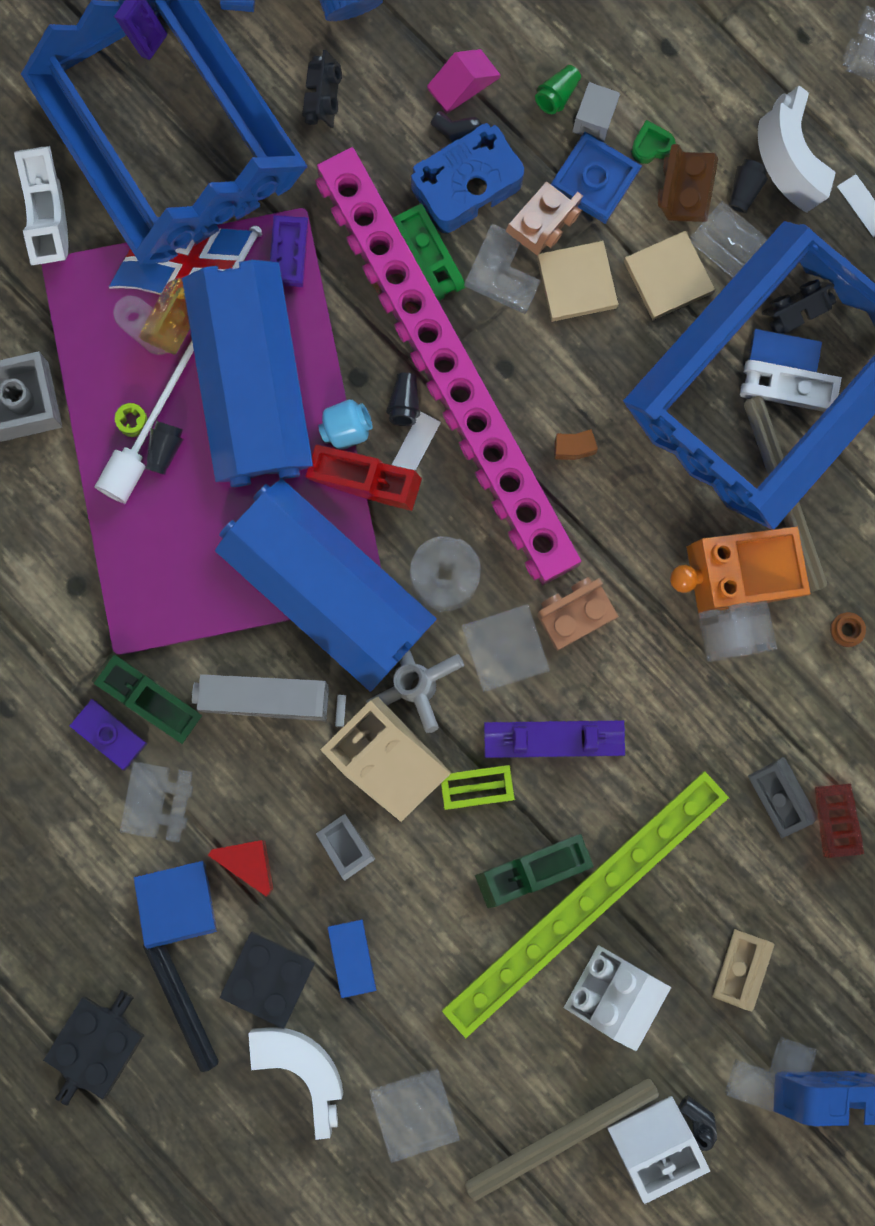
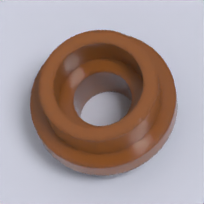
[830,612,866,647]

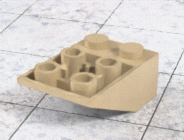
[320,697,451,822]

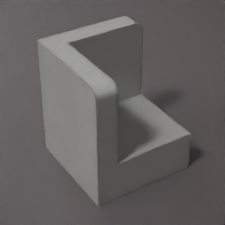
[573,82,620,143]

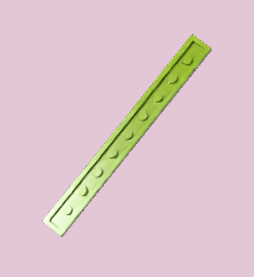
[442,771,729,1039]

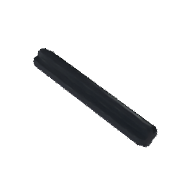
[143,944,219,1072]

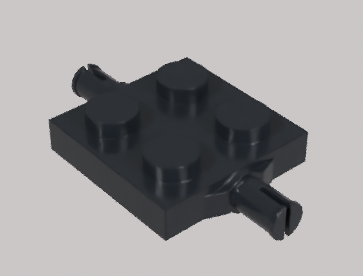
[43,990,145,1106]

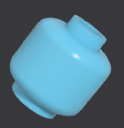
[318,400,373,450]

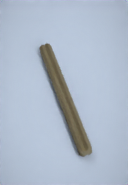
[744,396,827,592]
[465,1079,659,1201]

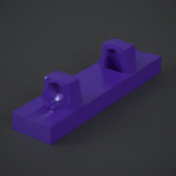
[484,720,625,758]

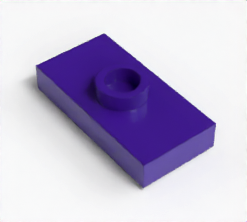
[114,0,168,61]
[270,215,308,287]
[69,699,148,771]

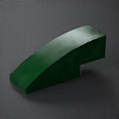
[91,653,203,744]
[475,834,594,908]

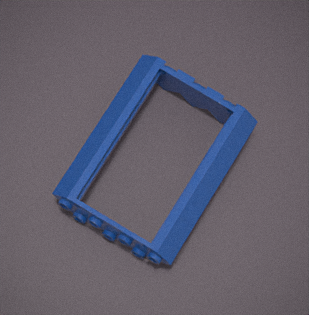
[21,0,307,265]
[623,221,875,530]

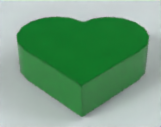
[631,120,676,164]

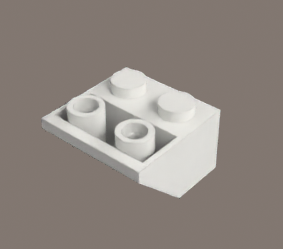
[564,945,671,1051]
[607,1096,710,1204]

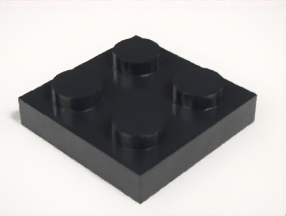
[220,931,316,1029]

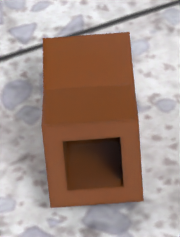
[554,429,598,460]

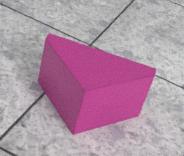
[427,49,501,114]

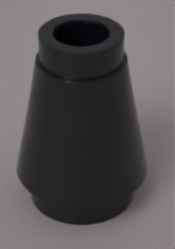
[728,159,768,213]
[386,372,420,426]
[145,421,184,475]

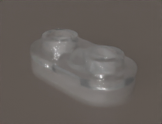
[114,296,176,354]

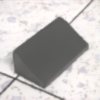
[748,757,817,838]

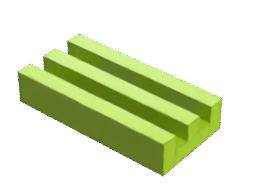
[441,765,515,810]

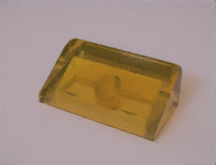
[138,278,190,355]

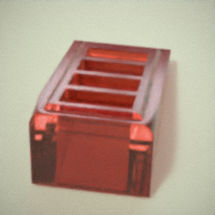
[815,783,864,858]

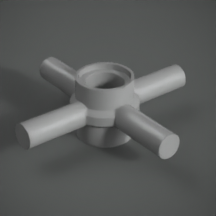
[366,650,464,733]

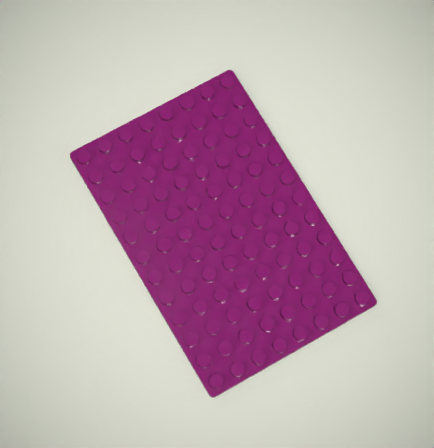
[41,208,381,655]

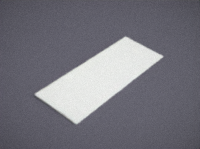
[837,175,875,237]
[392,412,441,470]

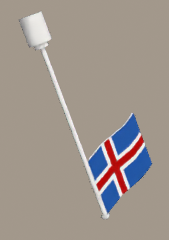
[94,217,262,504]

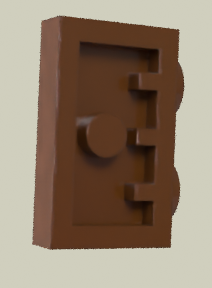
[658,144,718,222]

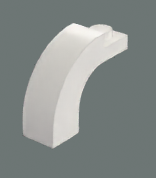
[758,86,836,213]
[14,146,69,265]
[249,1027,343,1140]

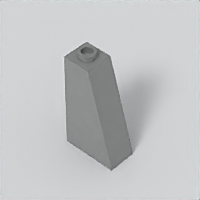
[192,674,329,722]

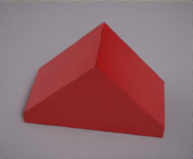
[208,840,273,897]

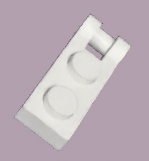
[740,360,842,412]

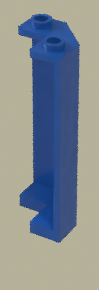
[182,260,313,487]
[214,478,437,692]

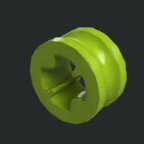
[115,403,148,437]

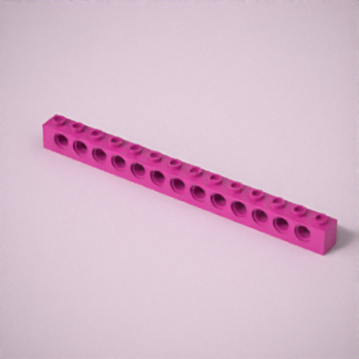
[315,147,582,586]

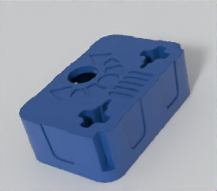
[411,123,524,233]
[773,1071,875,1126]

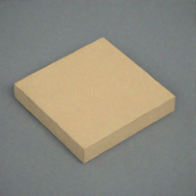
[624,231,715,320]
[537,241,618,322]

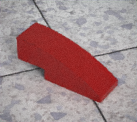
[305,445,422,511]

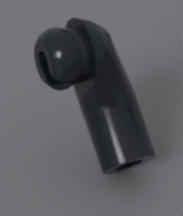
[430,111,482,142]
[678,1095,717,1151]

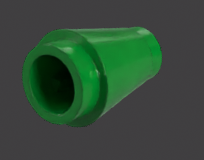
[535,65,581,115]

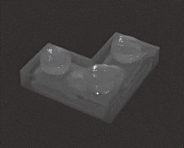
[464,224,540,314]
[725,1036,817,1115]

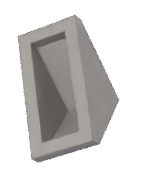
[316,814,375,881]

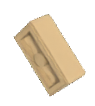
[712,929,774,1011]

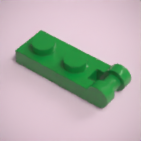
[393,203,466,302]

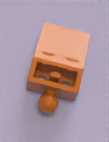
[670,526,811,614]

